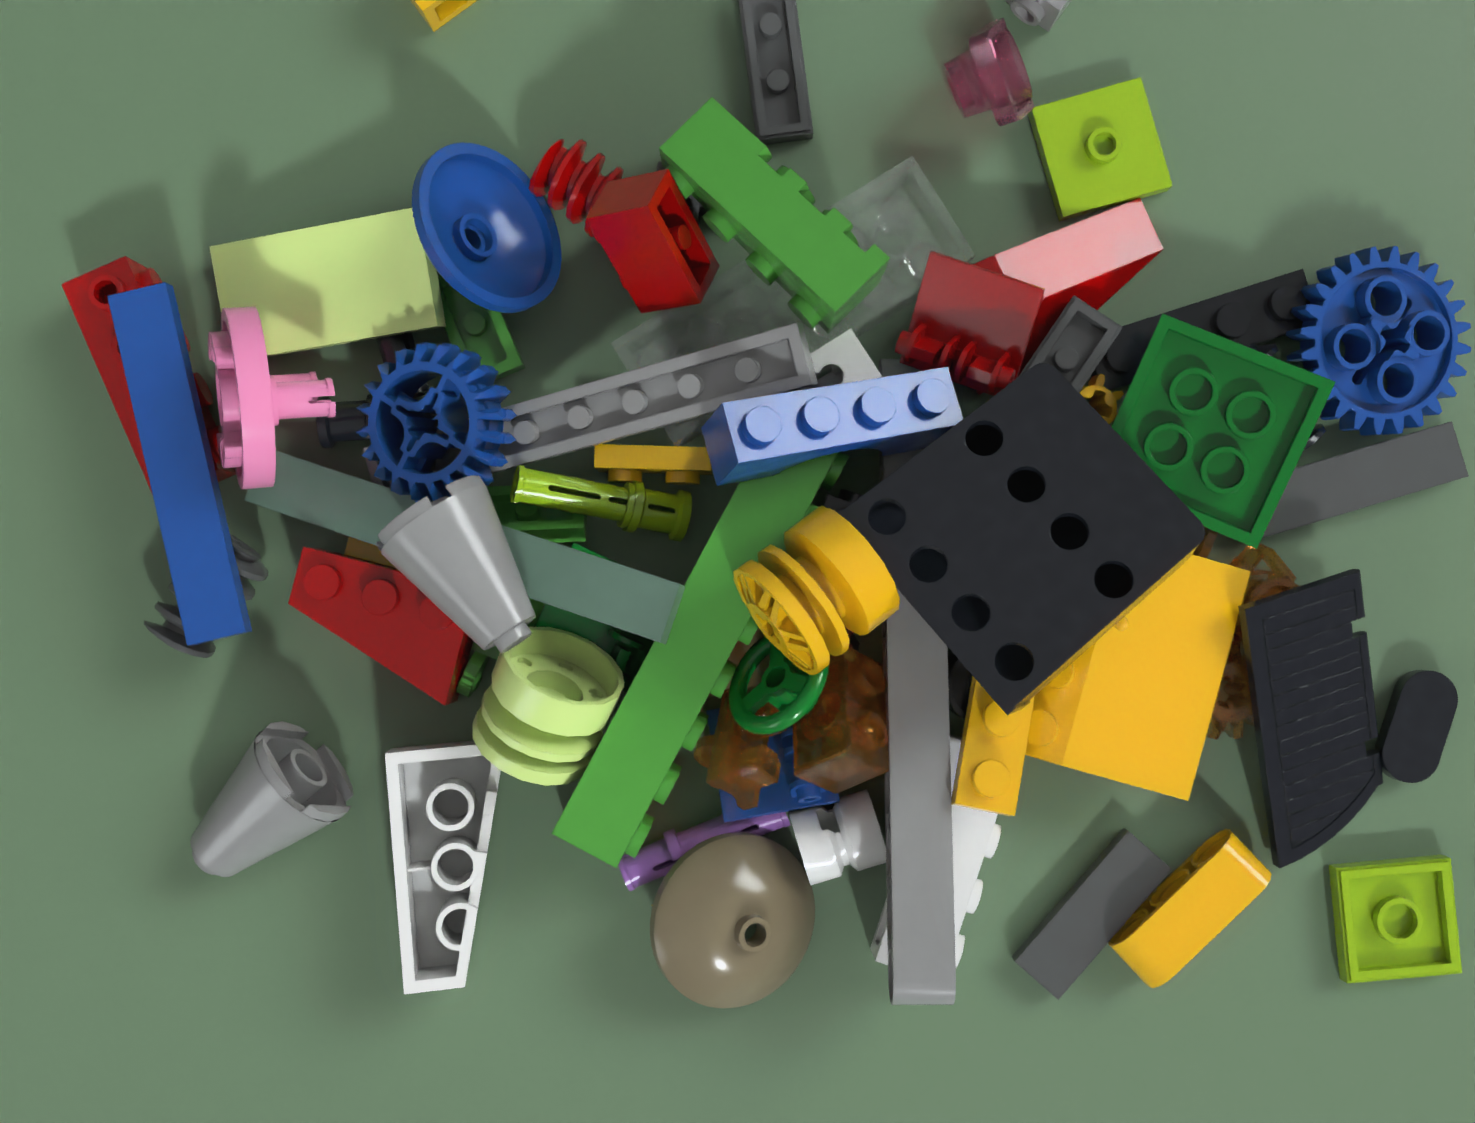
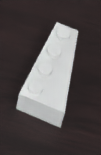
[385,740,501,994]

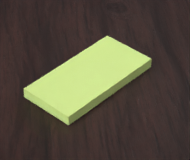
[209,208,446,357]

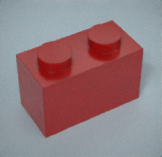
[586,169,720,313]

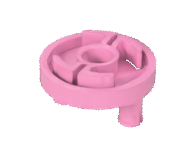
[208,307,336,490]

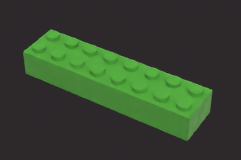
[551,452,849,868]

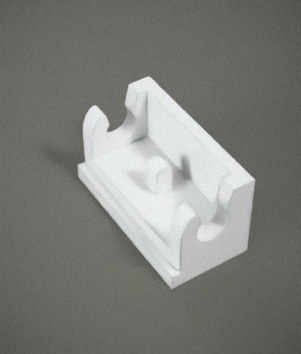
[797,329,882,391]

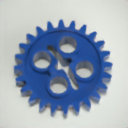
[1286,246,1471,436]

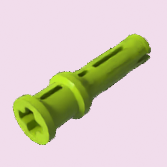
[510,465,692,542]

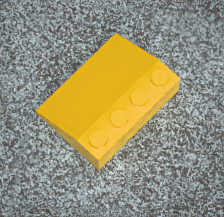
[1025,554,1251,801]

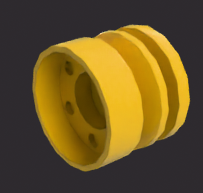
[733,506,900,675]

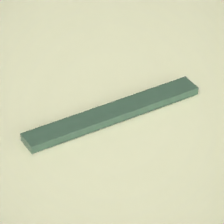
[244,451,686,645]

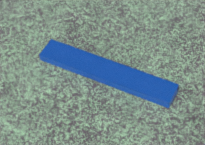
[107,282,252,646]

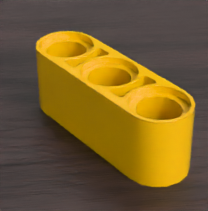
[1108,829,1272,988]

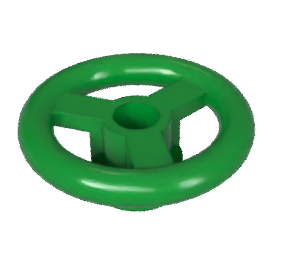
[729,635,829,735]

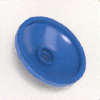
[412,142,562,313]

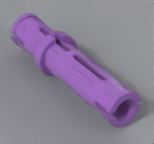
[618,812,791,892]

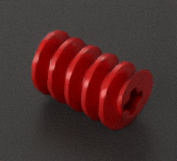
[529,139,624,237]

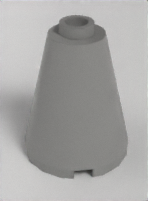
[375,475,536,654]
[190,721,353,877]

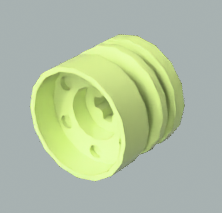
[472,627,624,786]

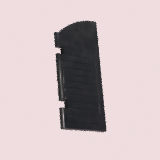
[1238,569,1383,869]

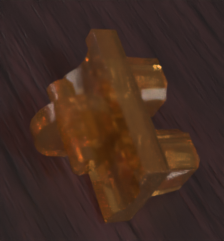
[694,689,787,810]

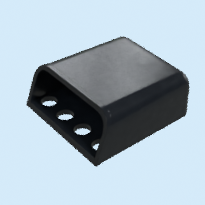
[837,363,1205,715]

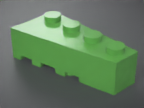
[659,97,890,334]

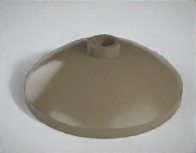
[650,832,815,1008]

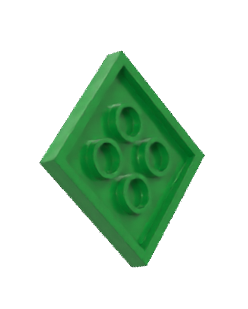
[1111,313,1335,549]

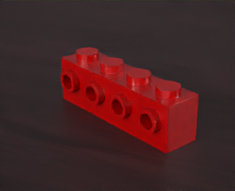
[61,256,236,495]

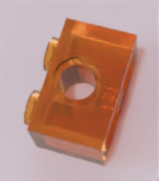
[793,647,889,794]

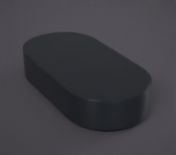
[1375,670,1458,783]

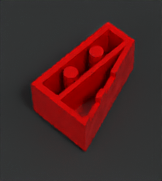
[288,546,473,706]

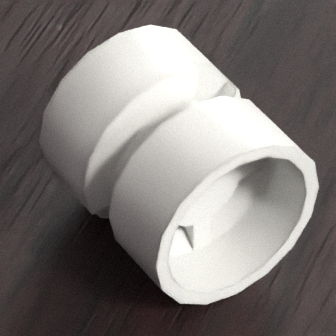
[789,789,886,886]

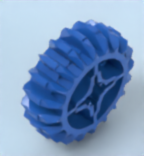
[356,342,517,502]

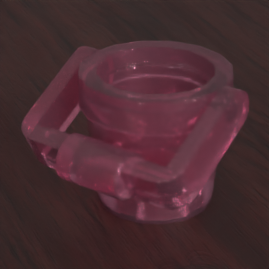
[943,18,1035,126]

